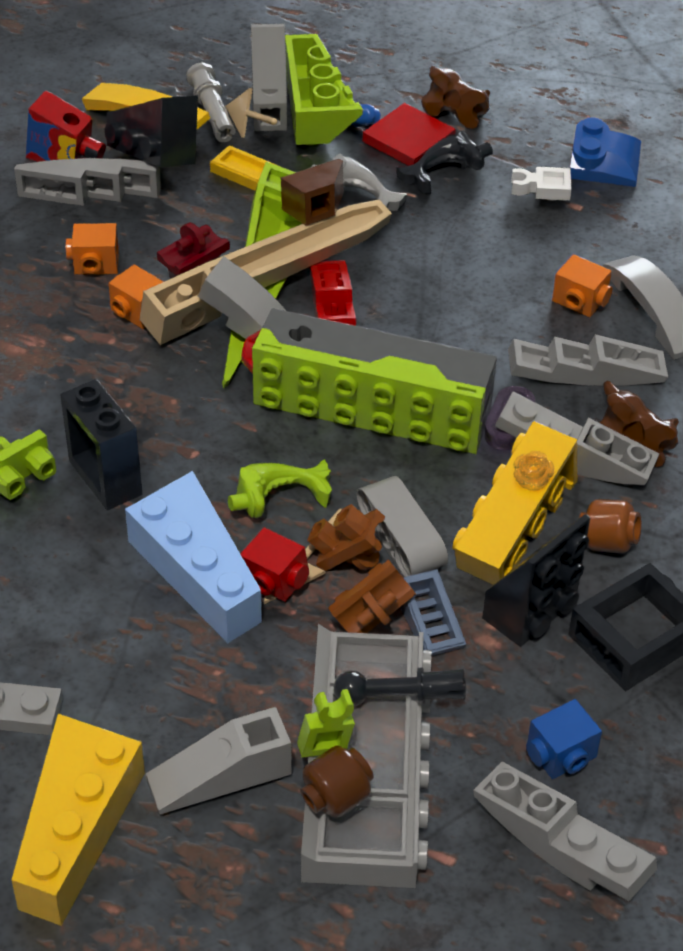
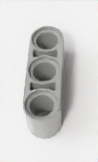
[356,476,448,577]

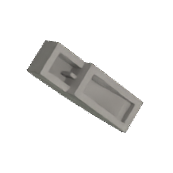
[198,256,286,339]

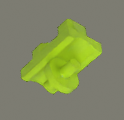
[0,429,56,500]

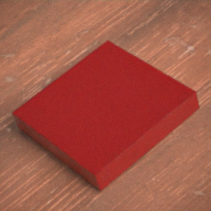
[362,103,456,166]

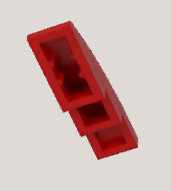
[310,260,356,326]

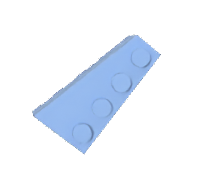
[125,471,262,643]

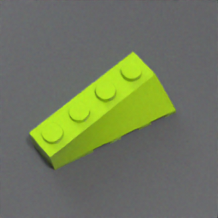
[285,34,363,146]

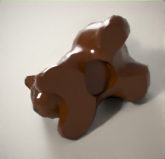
[421,66,490,129]
[598,381,679,467]

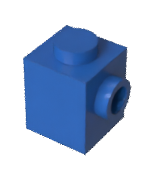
[526,699,602,780]

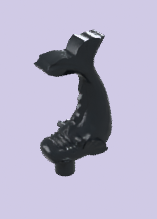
[396,131,493,194]

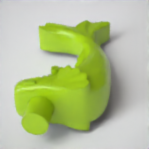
[228,459,332,518]

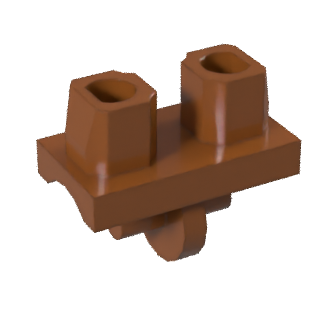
[307,504,385,571]
[328,559,416,633]

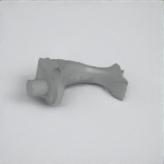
[312,153,407,211]

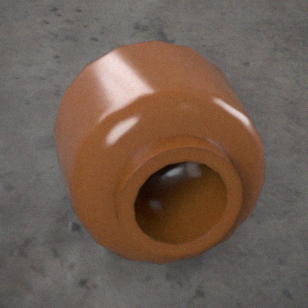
[579,499,642,554]

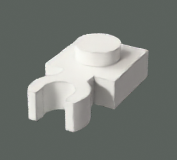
[511,167,571,201]

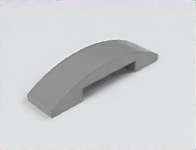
[602,255,683,360]

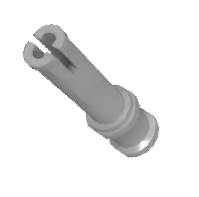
[186,62,236,142]

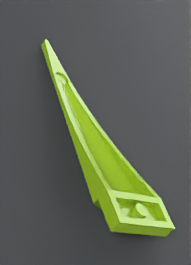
[222,162,303,388]

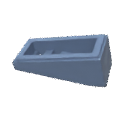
[400,569,466,656]

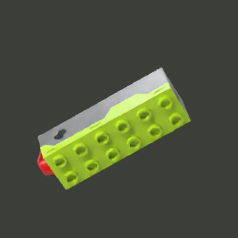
[241,308,497,454]

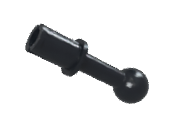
[333,667,466,707]

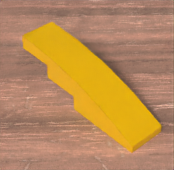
[82,83,210,129]

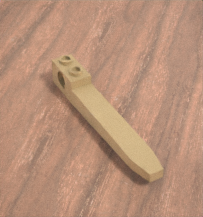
[140,200,392,345]

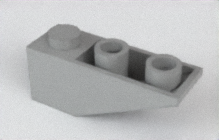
[251,24,287,131]
[146,707,291,815]

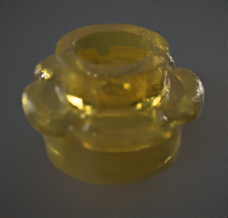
[513,451,554,491]

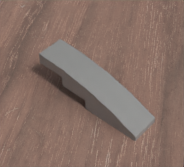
[14,158,161,206]
[508,334,668,386]

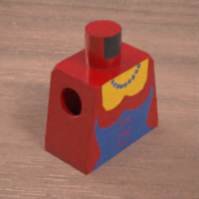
[26,90,106,162]

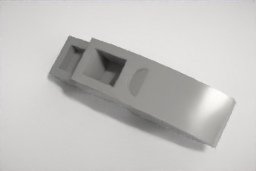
[495,391,659,485]
[473,761,657,901]

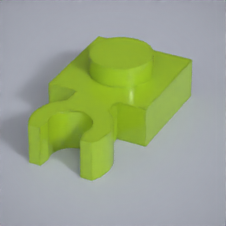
[297,689,355,758]

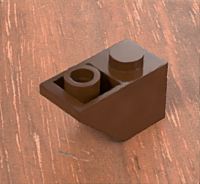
[281,158,344,225]

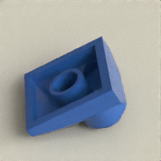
[570,117,641,187]

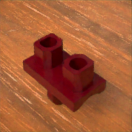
[157,222,230,278]

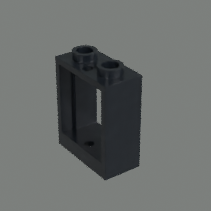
[60,379,143,511]
[568,563,683,692]

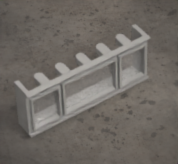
[301,624,432,888]

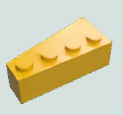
[452,421,578,585]
[11,714,145,926]

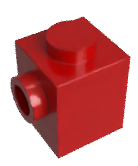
[240,527,310,602]

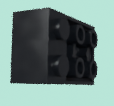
[482,514,591,647]

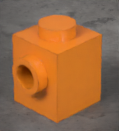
[66,223,119,274]
[552,254,613,317]
[108,264,163,329]

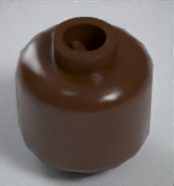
[300,745,374,818]

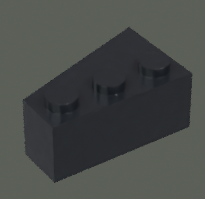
[104,95,198,168]

